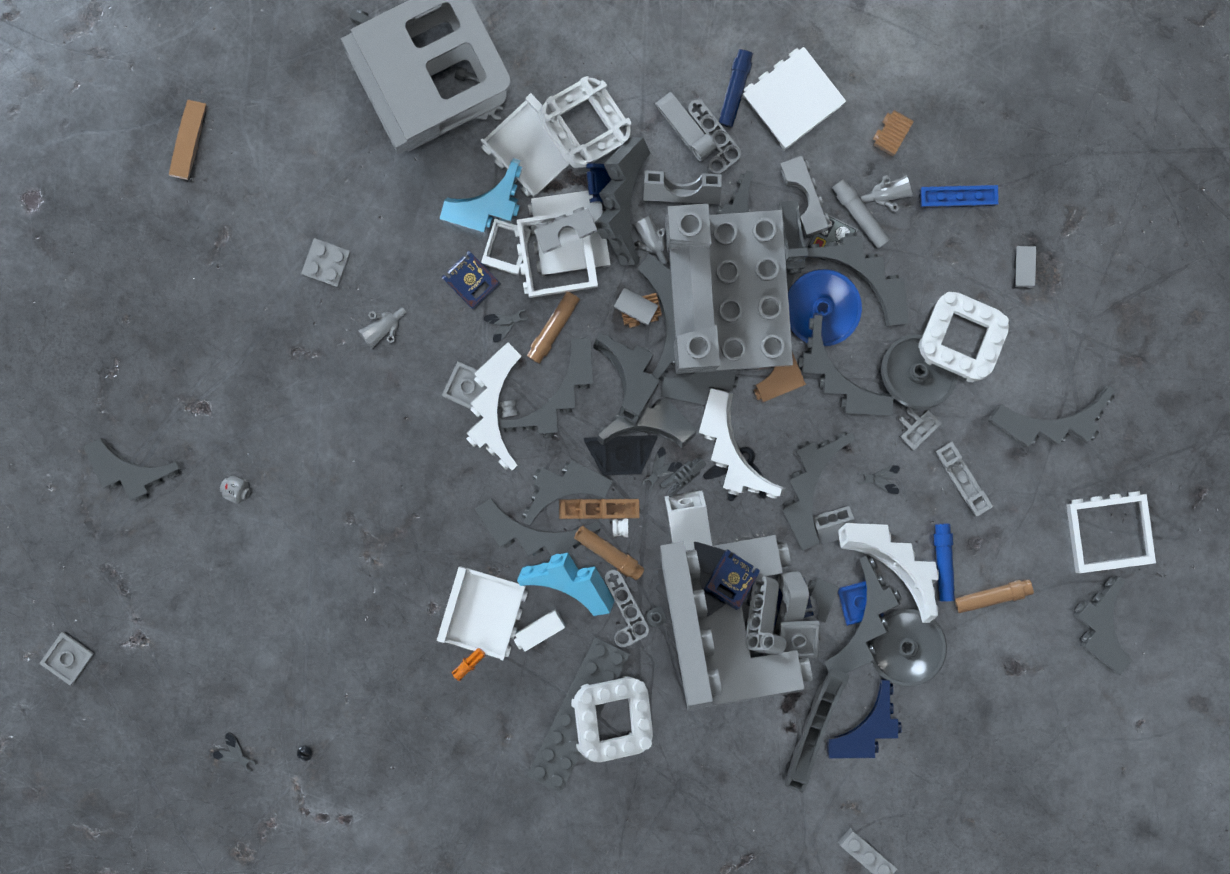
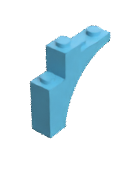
[440,158,522,232]
[517,553,615,616]

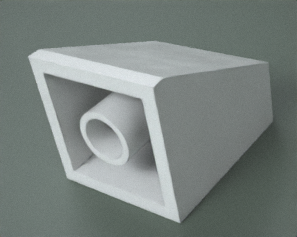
[665,490,712,551]

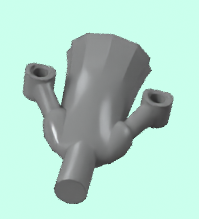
[861,175,913,211]
[632,214,668,264]
[358,307,407,349]

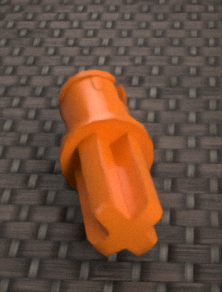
[452,648,485,681]

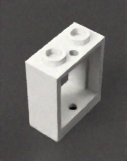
[481,218,532,276]
[514,609,566,651]

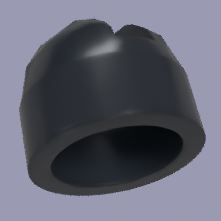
[297,745,313,761]

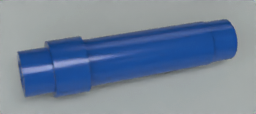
[934,523,955,601]

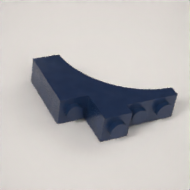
[827,679,902,759]

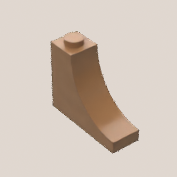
[753,352,806,403]

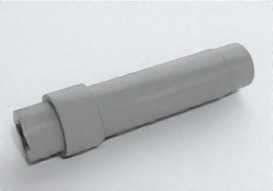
[832,179,890,249]

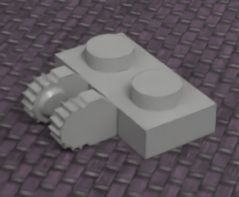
[897,407,941,451]

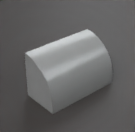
[614,288,659,326]
[813,506,855,545]

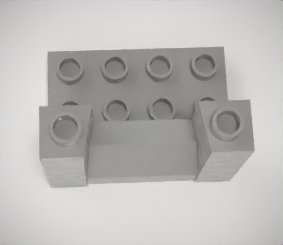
[665,204,793,374]
[660,535,813,711]

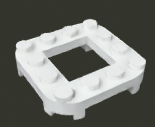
[538,76,631,168]
[918,292,1009,382]
[571,676,653,762]

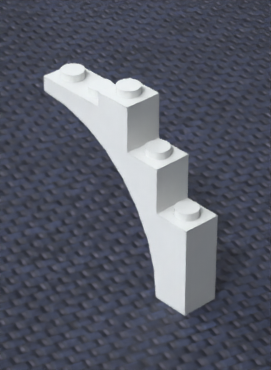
[466,342,521,470]
[699,388,786,499]
[838,523,939,623]

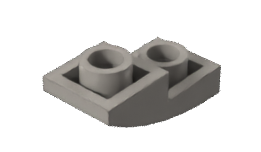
[1015,246,1036,288]

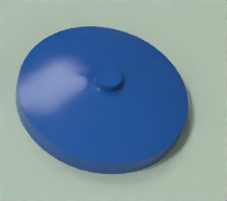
[788,269,862,346]

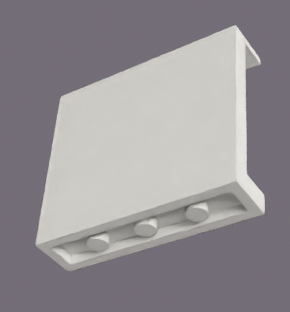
[742,47,846,151]
[481,93,570,198]
[528,191,610,276]
[437,566,528,661]

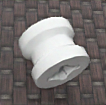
[613,519,628,538]

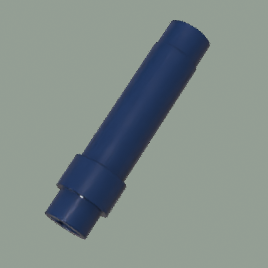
[719,49,753,128]

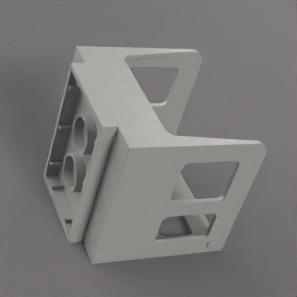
[341,0,510,154]

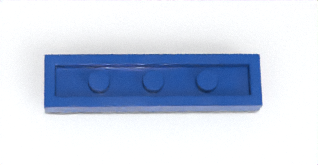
[920,185,999,207]

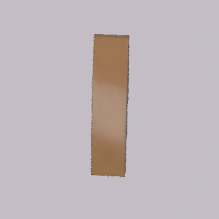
[169,100,207,180]
[559,499,639,519]

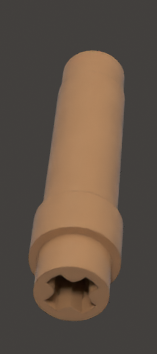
[527,292,580,364]
[574,526,644,580]
[955,579,1034,613]

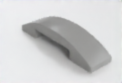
[936,442,993,517]

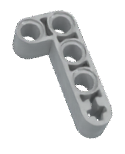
[655,92,717,162]
[688,100,741,174]
[605,569,649,647]
[774,571,809,636]
[745,575,786,654]

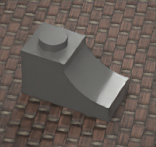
[808,578,839,623]

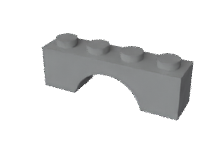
[780,156,830,238]
[643,171,722,204]

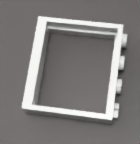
[514,211,598,298]
[1066,491,1156,573]

